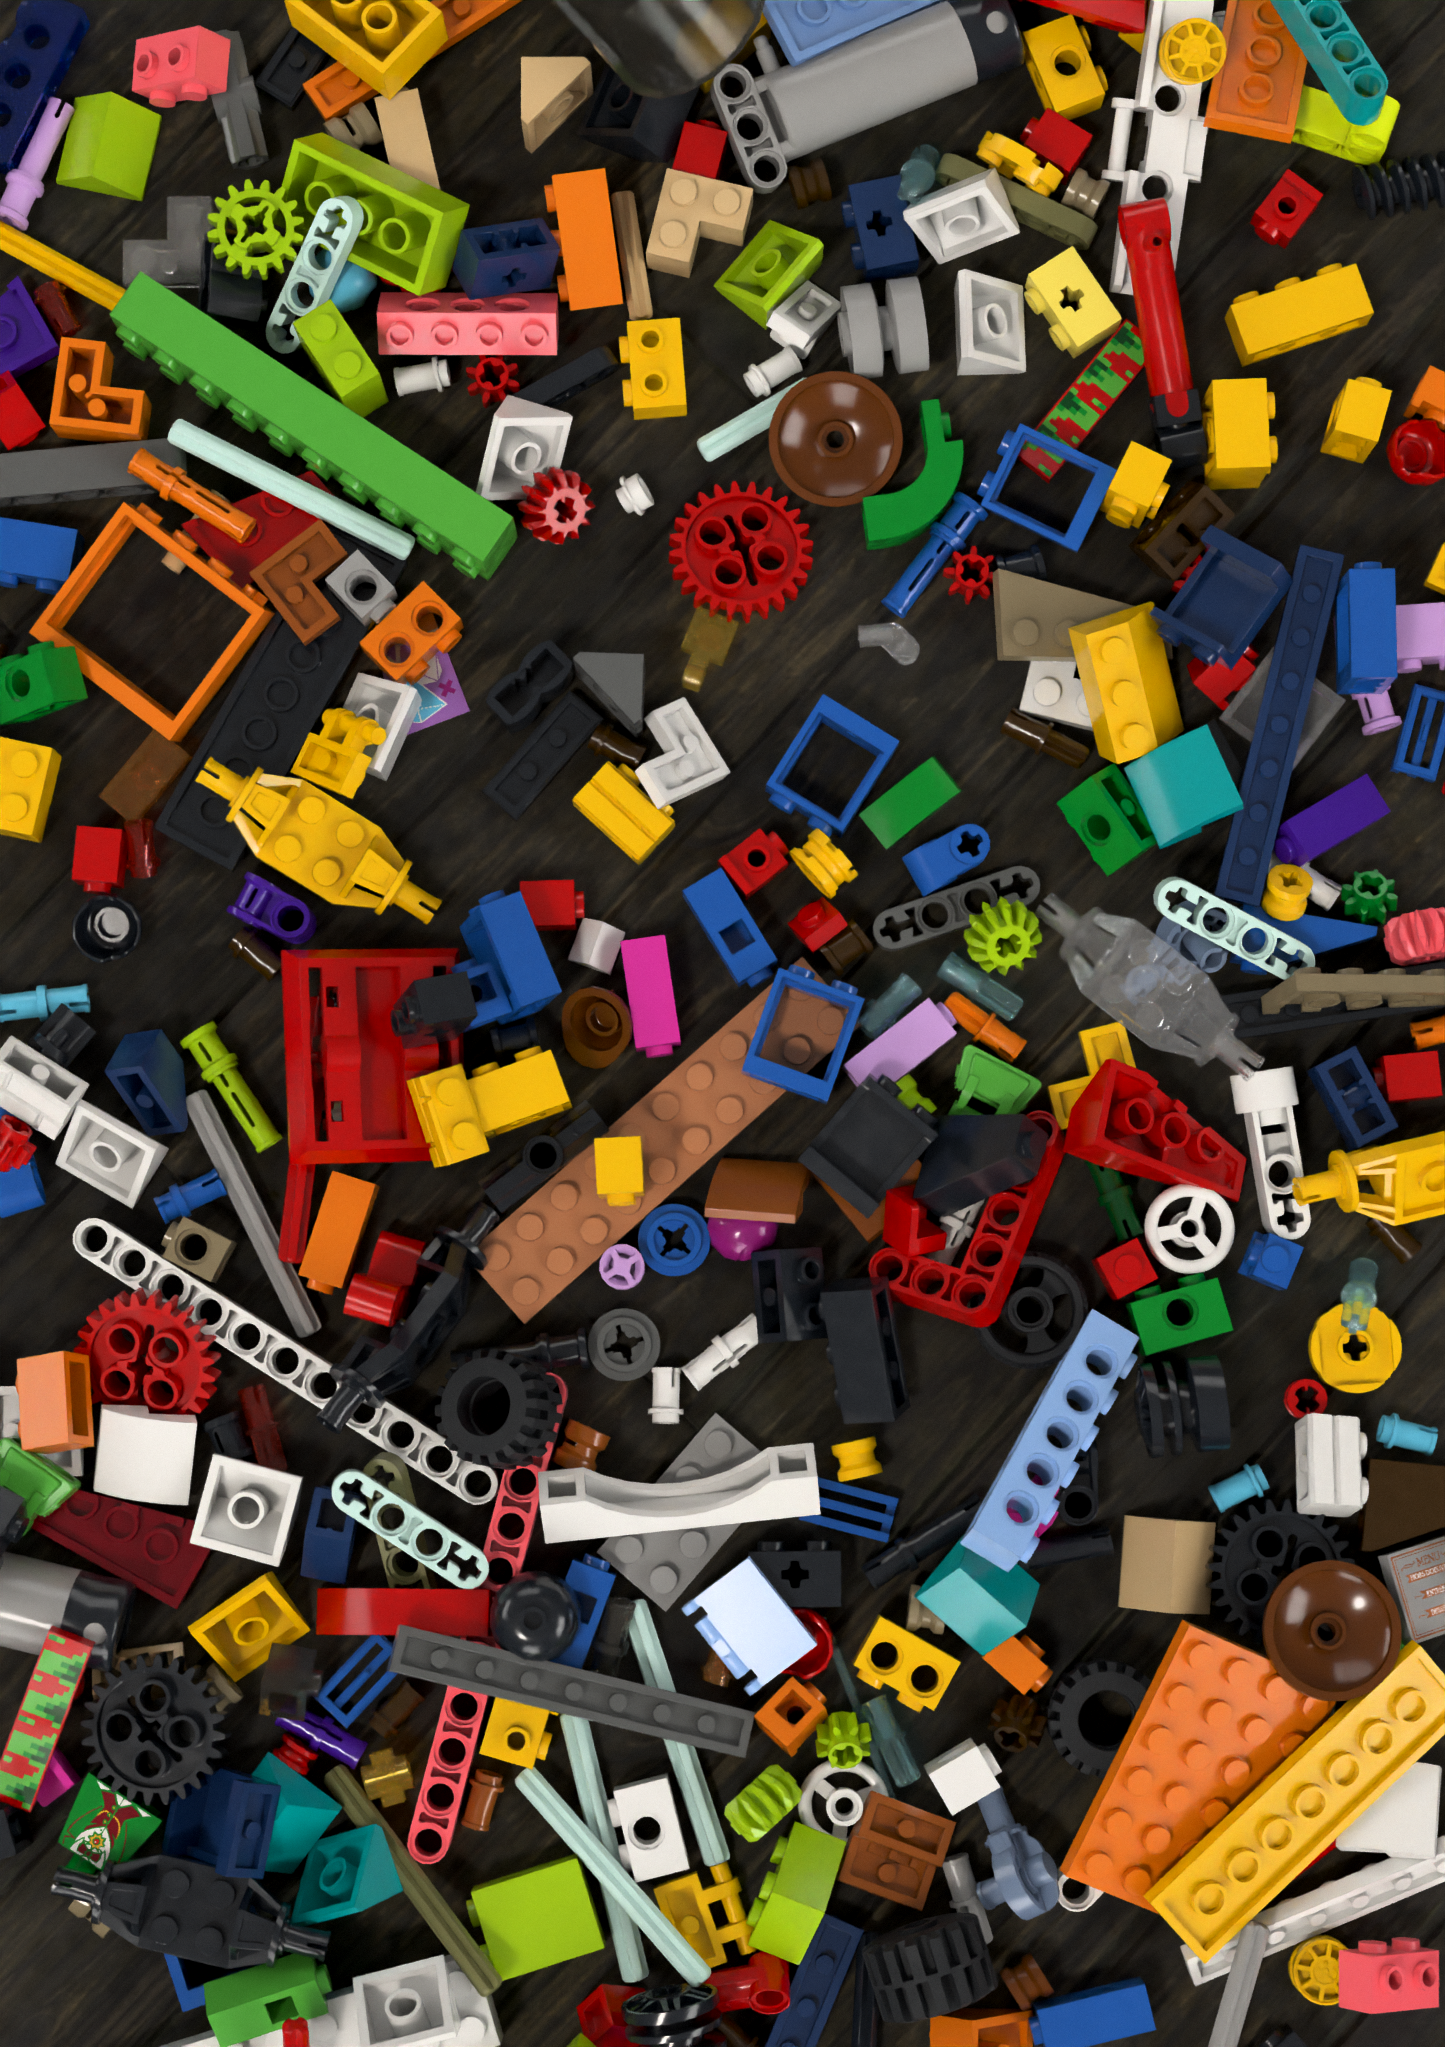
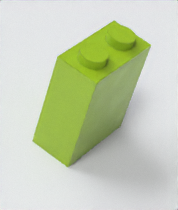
[293,299,389,418]
[466,1854,606,1981]

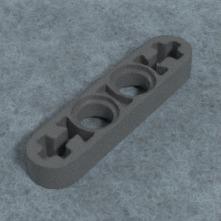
[872,866,1040,952]

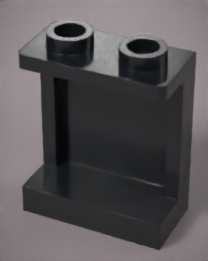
[798,1073,939,1219]

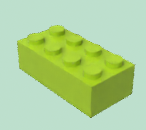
[276,132,470,296]

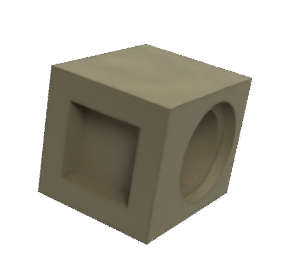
[161,1216,237,1283]

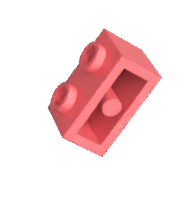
[132,25,231,108]
[1339,1937,1439,2014]

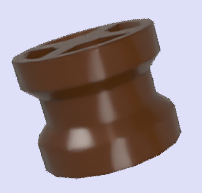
[999,1952,1055,2012]

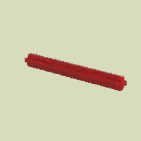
[277,996,335,1264]

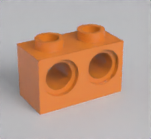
[359,581,464,685]

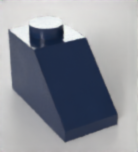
[104,1029,188,1136]

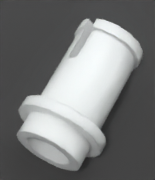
[743,346,803,397]
[393,356,452,397]
[648,1367,684,1424]

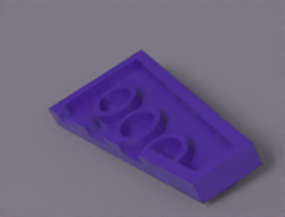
[0,276,60,379]

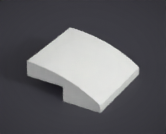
[93,1404,197,1505]
[1336,1762,1442,1860]

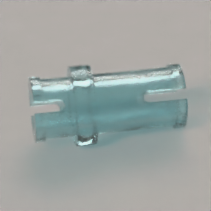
[856,973,923,1040]

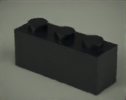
[819,1276,911,1424]

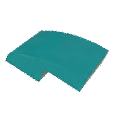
[1124,724,1244,849]

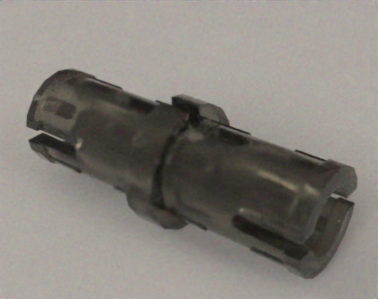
[589,1596,636,1678]

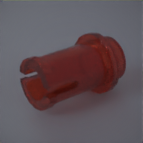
[33,280,83,341]
[124,818,161,878]

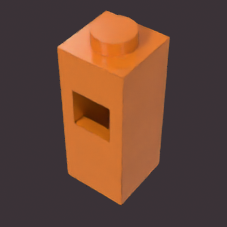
[298,1171,379,1295]

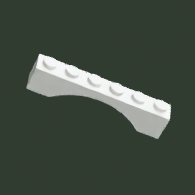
[538,1443,821,1544]

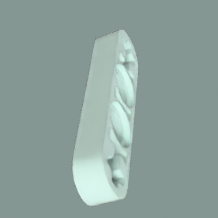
[265,196,364,354]
[1153,877,1315,980]
[332,1469,489,1589]

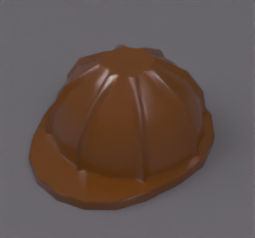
[562,986,633,1069]

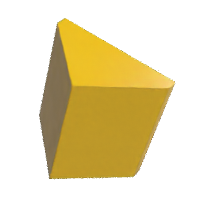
[188,1571,311,1682]

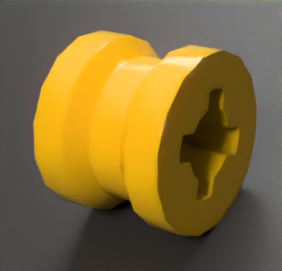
[1261,864,1313,921]
[831,1436,883,1482]

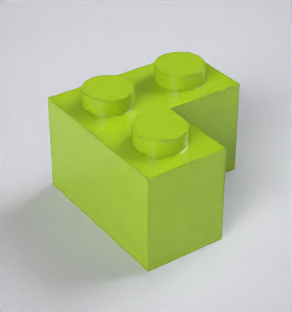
[746,1821,846,1965]

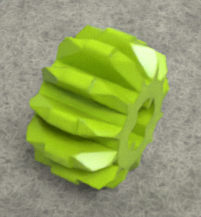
[964,896,1042,976]
[724,1764,803,1842]

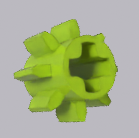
[815,1711,872,1769]

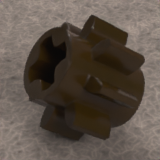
[987,1695,1048,1752]

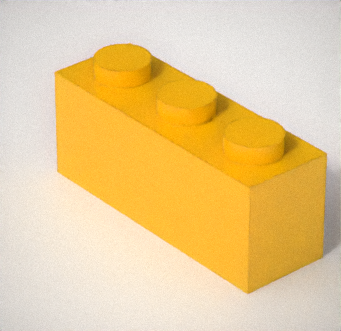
[1225,263,1374,367]

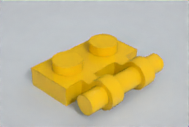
[290,708,386,799]
[653,1861,757,1968]

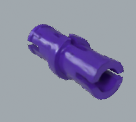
[274,1698,369,1770]

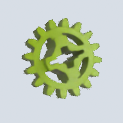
[207,179,305,280]

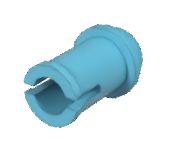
[1376,1413,1438,1456]
[1208,1463,1270,1513]

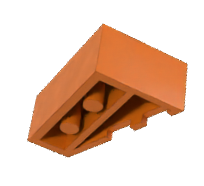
[544,168,623,311]

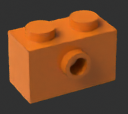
[15,1351,94,1454]

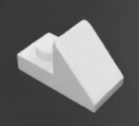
[766,280,841,359]

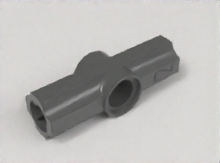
[211,29,270,170]

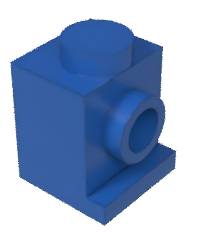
[451,958,512,1033]
[1237,1231,1304,1291]

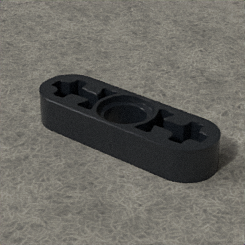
[497,345,620,410]

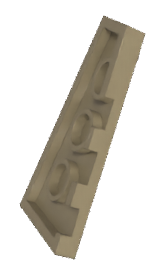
[992,568,1173,662]
[1261,967,1445,1014]

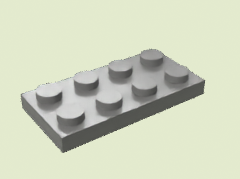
[597,1412,761,1612]

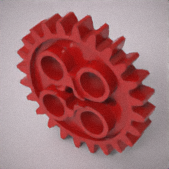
[669,481,813,623]
[73,1288,221,1416]

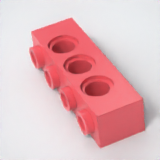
[377,292,559,355]

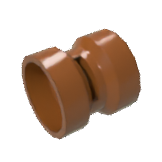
[551,1419,611,1472]

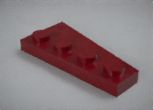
[31,1490,213,1609]

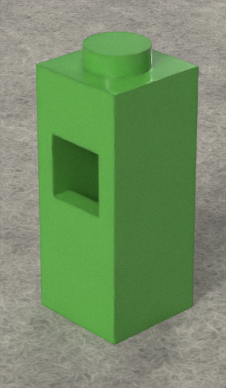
[203,1954,333,2047]

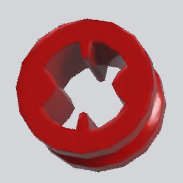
[1283,1379,1328,1419]
[272,1733,319,1775]

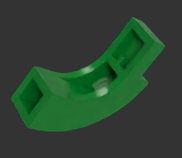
[861,399,964,551]

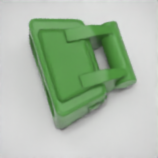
[948,1045,1042,1115]
[0,1436,81,1536]

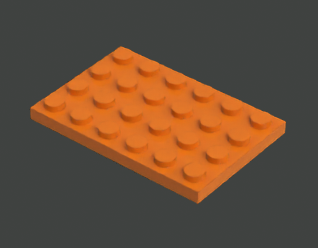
[1059,1619,1336,1914]

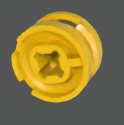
[1158,18,1227,85]
[789,828,858,899]
[1288,1934,1348,2005]

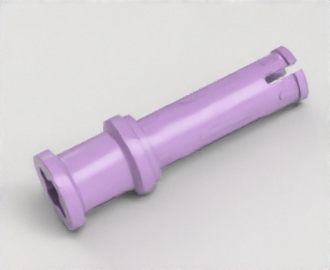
[0,97,75,231]

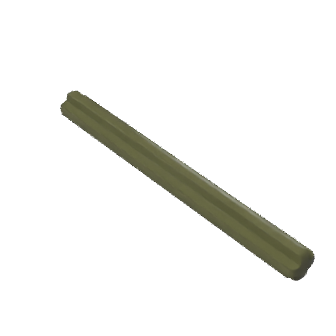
[324,1764,502,1997]

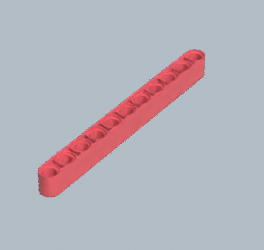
[407,1372,568,1864]

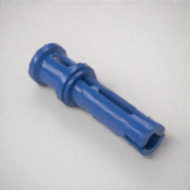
[881,492,988,618]

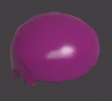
[707,1217,779,1261]

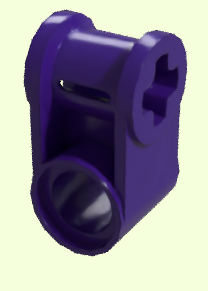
[226,871,317,944]

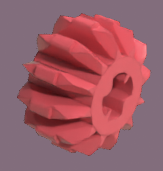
[1383,907,1445,966]

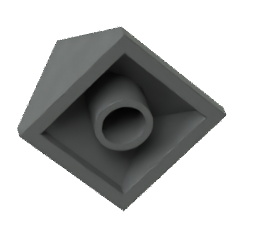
[573,652,645,739]

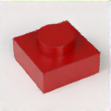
[788,897,848,952]

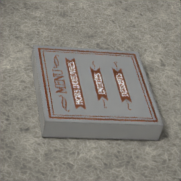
[1378,1534,1445,1646]

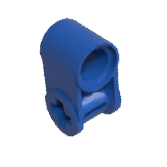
[901,824,990,897]

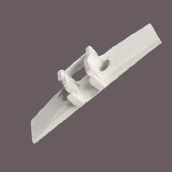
[1101,0,1214,295]

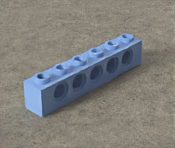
[960,1309,1139,1572]

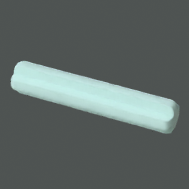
[697,377,807,462]

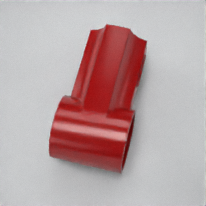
[704,1951,790,2014]

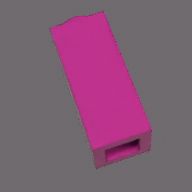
[620,935,681,1058]

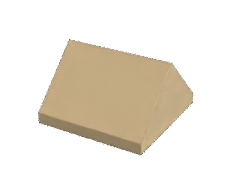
[521,57,593,154]
[1118,1515,1216,1614]

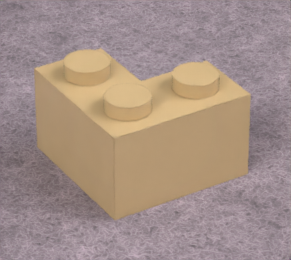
[646,168,753,278]

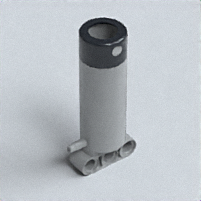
[710,0,1025,194]
[0,1551,136,1672]

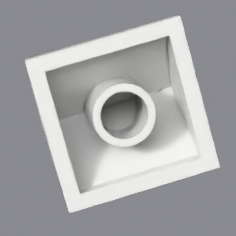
[903,167,1020,265]
[954,269,1026,375]
[476,395,573,500]
[341,672,422,781]
[55,1099,169,1209]
[190,1453,303,1567]
[352,1955,461,2047]

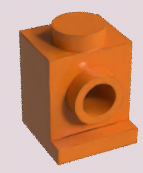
[1403,365,1445,430]
[979,1634,1053,1695]
[754,1676,828,1758]

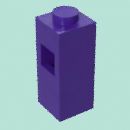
[1273,774,1391,867]

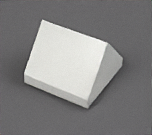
[568,918,625,975]

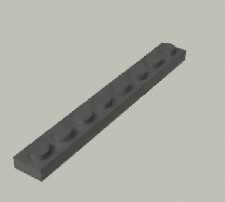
[387,1624,755,1758]

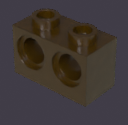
[1128,481,1235,581]

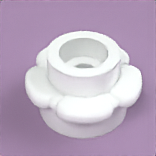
[616,473,654,516]

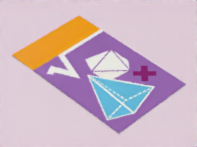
[375,613,470,735]

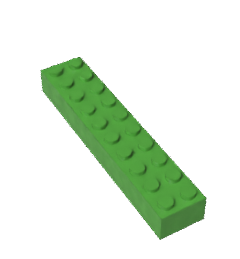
[110,271,518,581]

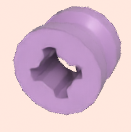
[599,1244,645,1290]

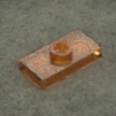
[99,729,192,826]

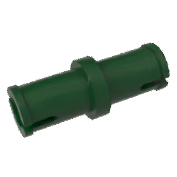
[1084,1160,1144,1243]

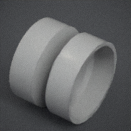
[837,276,929,379]

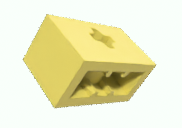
[1024,246,1122,359]

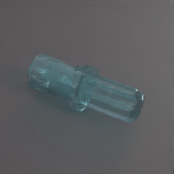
[897,144,940,205]
[936,952,1024,1021]
[1341,1258,1379,1334]
[859,1694,920,1787]

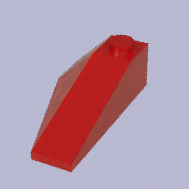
[1063,1058,1247,1202]

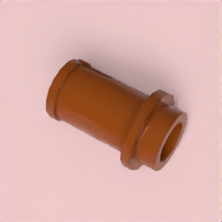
[461,1769,505,1831]

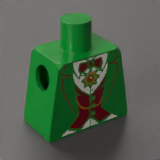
[58,1768,168,1874]

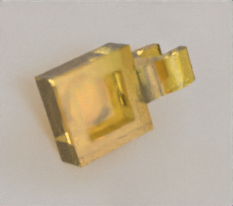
[681,607,739,693]

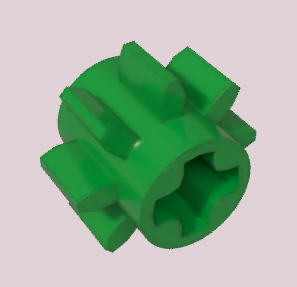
[1341,869,1398,925]

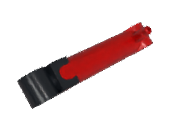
[1117,197,1208,471]

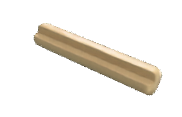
[611,191,653,321]

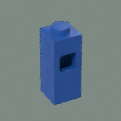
[682,868,777,988]
[550,1553,617,1669]
[1028,1976,1156,2047]

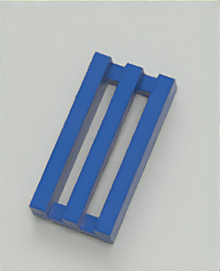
[1390,684,1445,783]
[799,1477,899,1543]
[314,1635,397,1728]

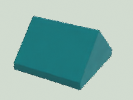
[914,1532,1040,1656]
[252,1752,342,1874]
[291,1824,403,1926]

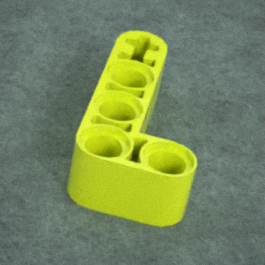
[1292,85,1400,165]

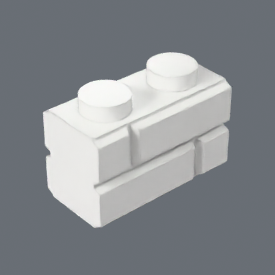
[0,1035,89,1140]
[1295,1413,1369,1517]

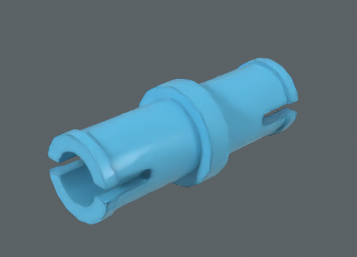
[0,983,91,1023]

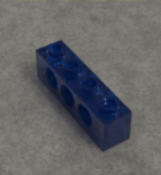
[0,0,90,175]

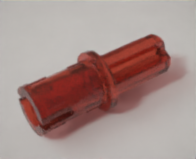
[237,1384,287,1472]

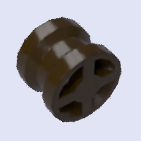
[786,157,832,210]

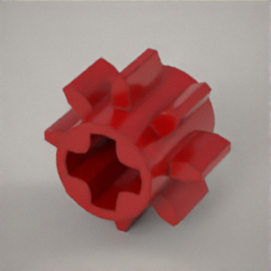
[466,355,520,409]
[943,546,994,605]
[0,1115,37,1172]

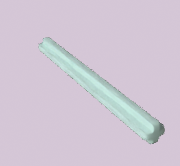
[167,419,415,560]
[621,1599,730,1866]
[560,1714,649,1982]
[515,1767,711,1987]

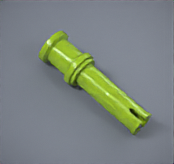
[180,1021,283,1153]

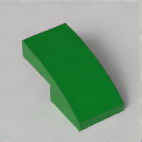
[859,756,962,850]

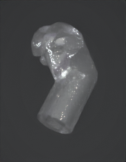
[858,623,920,665]

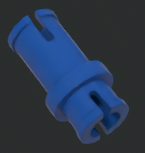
[153,1168,228,1224]

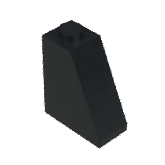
[912,1114,1049,1217]

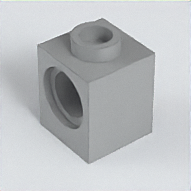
[325,549,398,627]

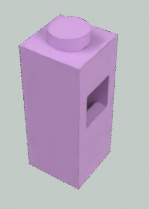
[842,998,957,1087]

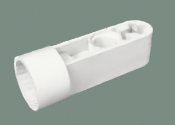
[1230,1066,1311,1240]

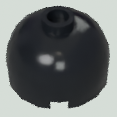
[489,1571,581,1662]

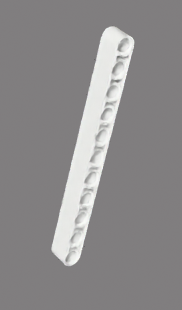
[73,1218,500,1505]

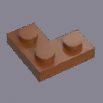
[249,519,349,646]

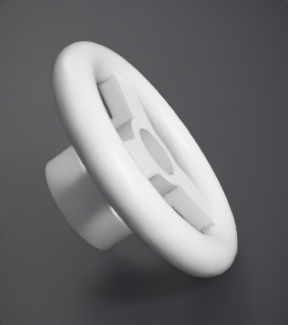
[1144,1184,1235,1274]
[798,1760,889,1846]

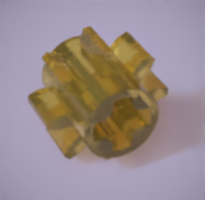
[361,1747,415,1808]

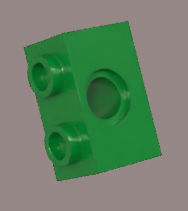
[0,641,88,725]
[1057,763,1157,877]
[1125,1272,1233,1356]

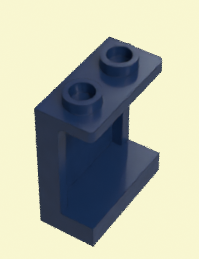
[1149,524,1294,670]
[162,1760,281,1879]

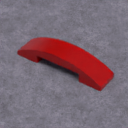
[316,1588,492,1636]

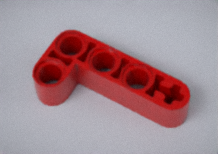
[343,1230,426,1327]

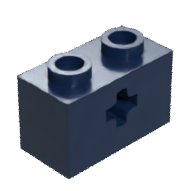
[841,175,919,283]
[452,218,560,300]
[1307,1046,1399,1151]

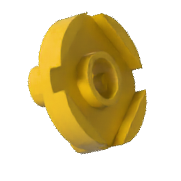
[976,131,1063,198]
[1308,1302,1402,1393]

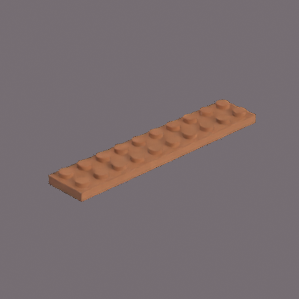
[475,957,862,1324]

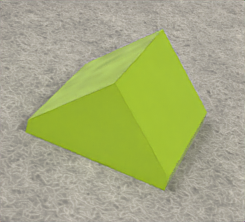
[56,92,162,202]
[713,220,824,330]

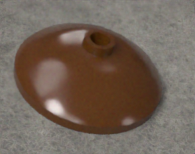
[769,371,903,507]
[1262,1560,1402,1702]

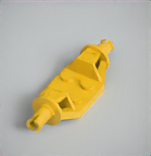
[195,756,442,925]
[1292,1131,1445,1226]

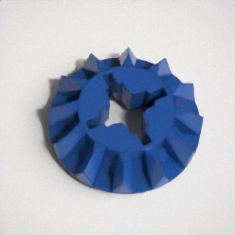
[638,1204,710,1276]

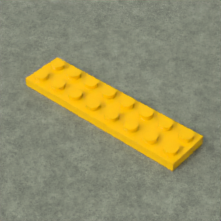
[1143,1640,1445,1964]

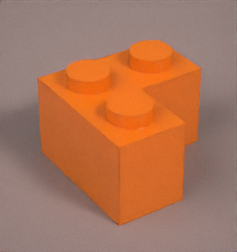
[49,337,152,443]

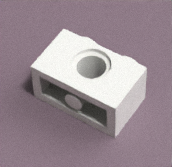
[923,1737,1002,1816]
[607,1773,690,1882]

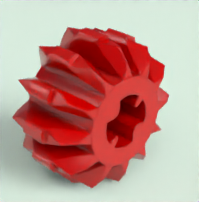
[516,467,596,544]

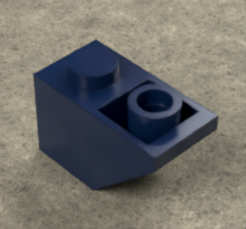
[300,1485,365,1585]

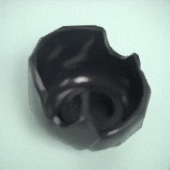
[72,893,142,964]

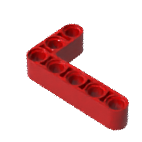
[868,1110,1065,1328]

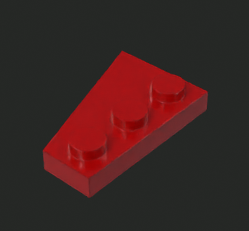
[181,470,334,588]

